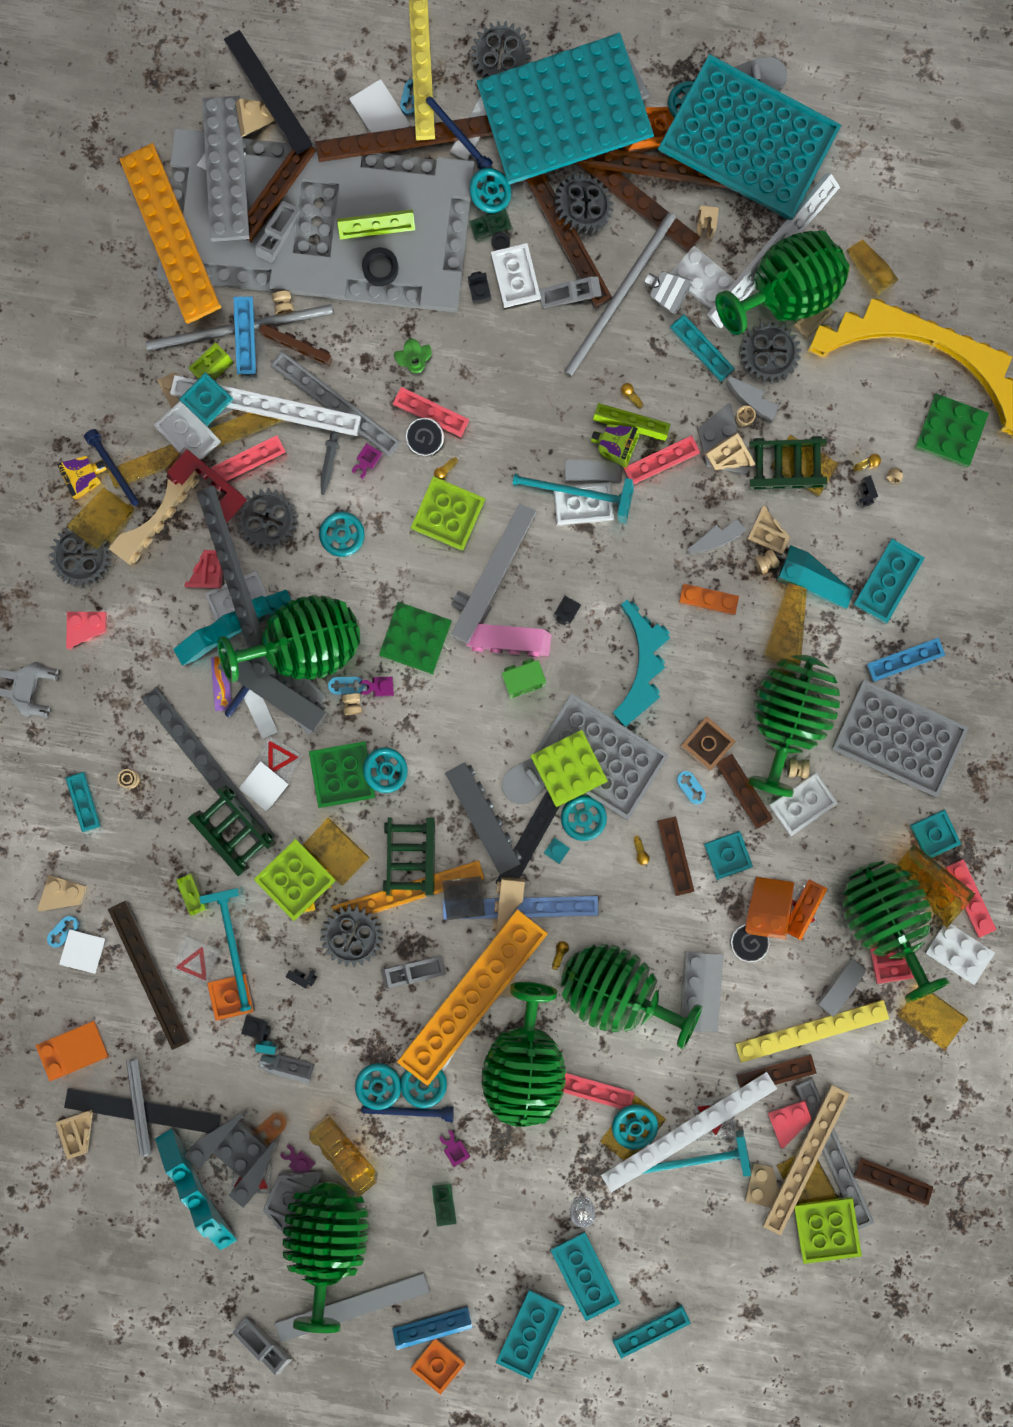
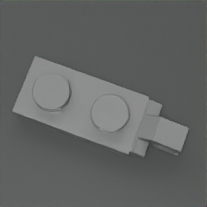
[258,1054,315,1084]

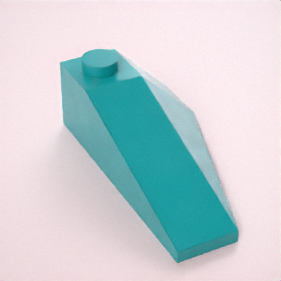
[776,545,854,609]

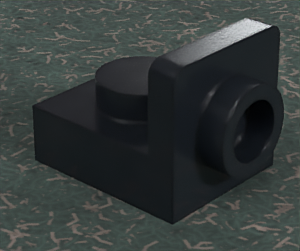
[468,271,491,303]
[856,475,878,507]
[553,596,581,626]
[286,968,317,989]
[241,1015,271,1041]

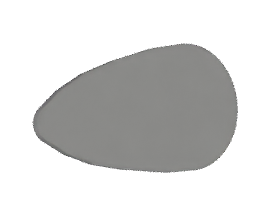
[735,57,787,91]
[502,759,546,804]

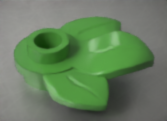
[394,338,432,373]

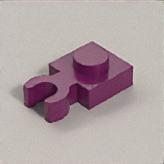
[352,443,383,479]
[359,677,394,697]
[440,1129,470,1167]
[280,1144,316,1172]

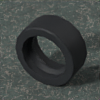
[362,247,399,287]

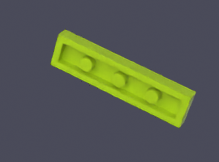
[337,209,415,240]
[593,403,671,441]

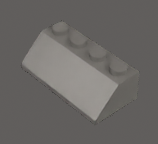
[679,951,724,1032]

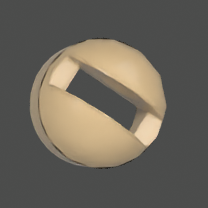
[886,467,903,484]

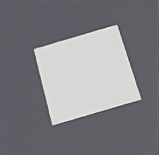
[239,761,289,811]
[59,929,105,974]

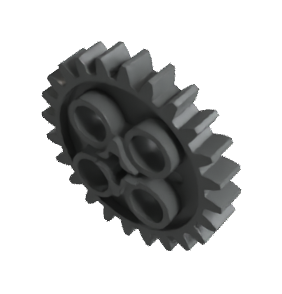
[471,21,531,78]
[553,173,614,234]
[739,321,801,384]
[236,488,298,551]
[49,524,113,587]
[320,904,383,967]

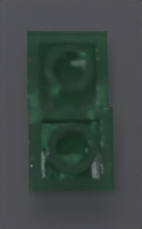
[469,209,513,240]
[432,1184,457,1227]

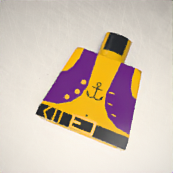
[57,456,107,500]

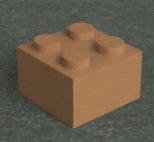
[679,716,736,771]

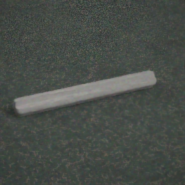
[126,1059,151,1156]

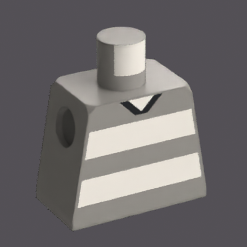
[645,271,693,314]

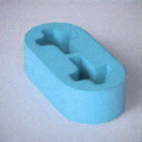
[400,79,415,117]
[328,677,365,695]
[677,771,706,804]
[47,916,80,948]

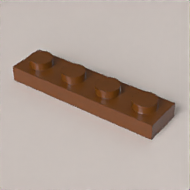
[259,324,333,367]
[716,754,773,829]
[657,816,695,896]
[736,1054,817,1088]
[853,1158,933,1206]

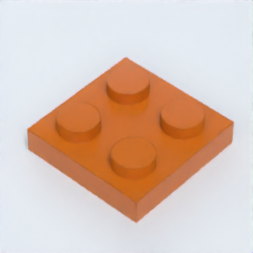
[207,974,254,1021]
[410,1338,465,1395]

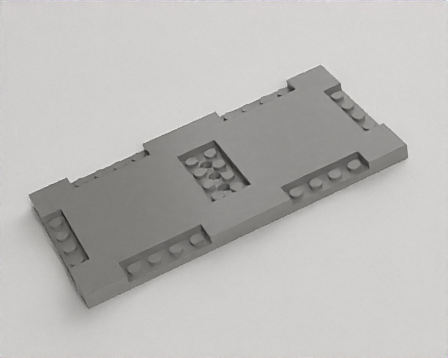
[156,128,475,313]

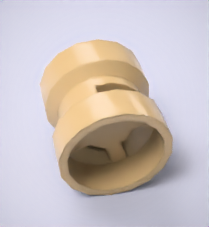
[272,291,294,315]
[735,405,756,428]
[754,549,780,575]
[341,693,362,715]
[787,758,810,779]
[117,769,140,789]

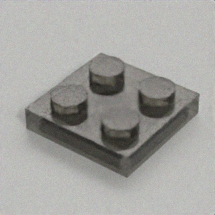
[442,876,485,920]

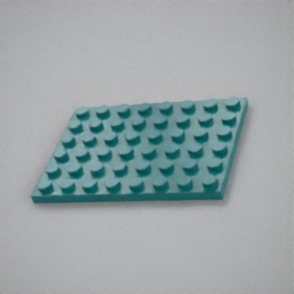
[477,33,654,185]
[658,54,842,220]

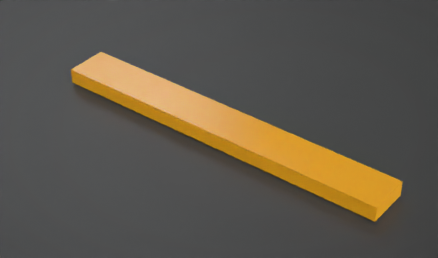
[332,860,485,923]

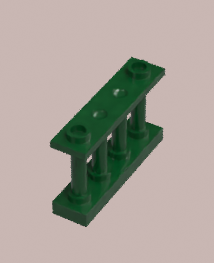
[749,436,827,490]
[187,786,276,876]
[383,817,436,897]

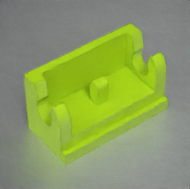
[188,342,234,381]
[176,873,209,916]

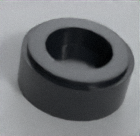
[491,232,510,251]

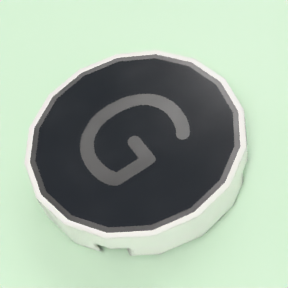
[406,417,444,456]
[731,924,770,962]

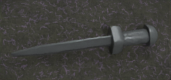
[321,431,339,495]

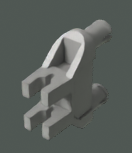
[0,662,58,718]

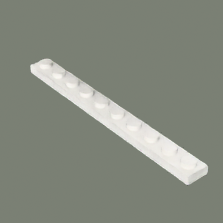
[707,173,840,328]
[170,375,361,436]
[601,1072,777,1192]

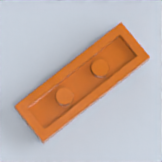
[679,583,739,615]
[787,879,827,940]

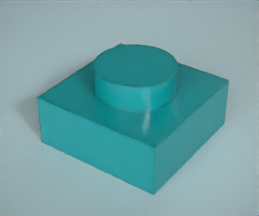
[544,837,570,864]
[255,1040,277,1055]

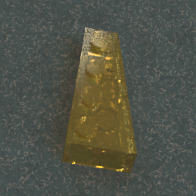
[761,583,807,664]
[897,844,976,928]
[309,1114,378,1198]

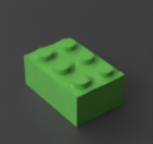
[501,658,546,699]

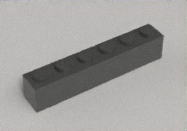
[217,649,328,732]
[445,762,522,875]

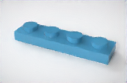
[233,296,256,374]
[866,638,945,682]
[392,1307,473,1350]

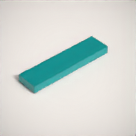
[670,314,735,382]
[612,1304,691,1359]

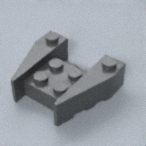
[184,1110,279,1208]

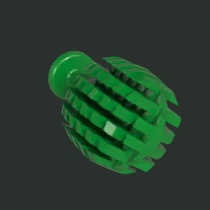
[715,230,850,335]
[217,595,360,683]
[748,655,840,797]
[843,861,950,1003]
[561,944,703,1050]
[481,982,566,1127]
[283,1182,369,1333]

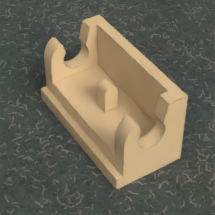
[696,205,719,240]

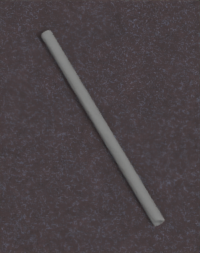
[564,212,676,376]
[146,304,333,350]

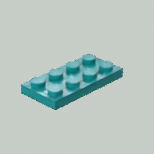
[853,539,925,624]
[550,1231,621,1321]
[496,1289,565,1380]

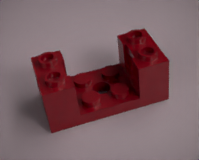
[165,446,247,523]

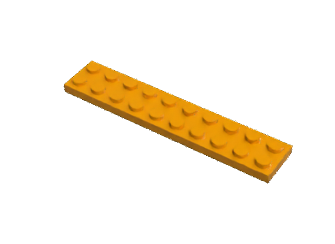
[119,143,222,324]
[397,909,548,1086]

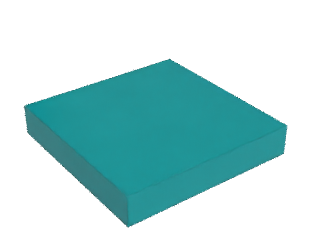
[179,372,234,426]
[909,809,961,860]
[704,831,753,880]

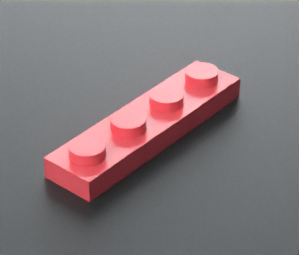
[393,387,469,438]
[211,435,286,482]
[623,435,700,485]
[945,859,997,938]
[563,1072,635,1109]

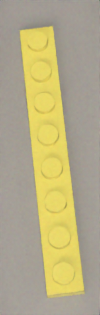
[409,0,435,140]
[735,1000,889,1063]

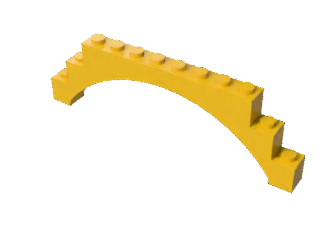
[808,298,1013,436]

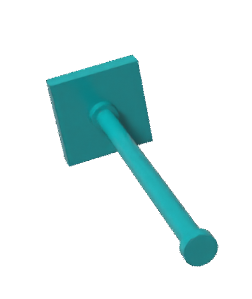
[513,473,634,524]
[199,887,252,1012]
[642,1130,751,1177]

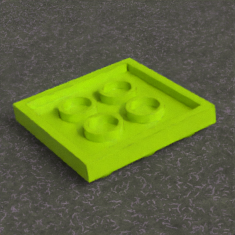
[411,476,486,551]
[530,730,608,807]
[254,839,336,921]
[794,1197,862,1264]

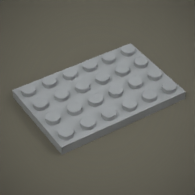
[831,680,969,798]
[530,693,669,820]

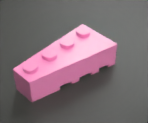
[466,624,552,657]

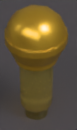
[621,383,644,408]
[853,453,881,472]
[434,457,458,480]
[634,836,650,865]
[552,941,569,970]

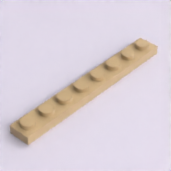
[762,1084,850,1236]

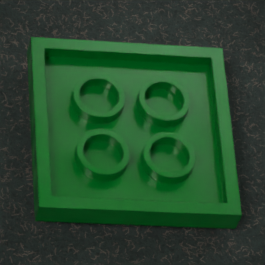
[915,393,989,467]
[379,602,452,675]
[309,741,376,808]

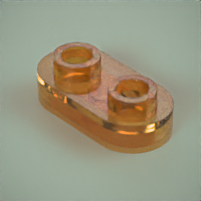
[254,1113,287,1144]

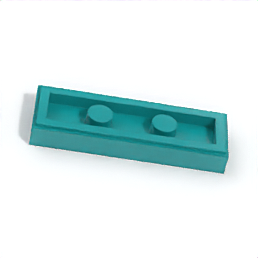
[65,772,102,832]

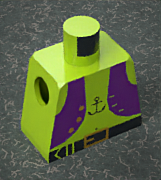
[591,424,639,468]

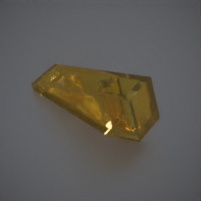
[847,239,899,296]

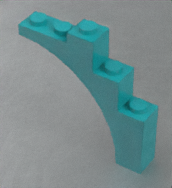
[173,589,292,666]
[612,600,670,727]
[155,1129,237,1250]

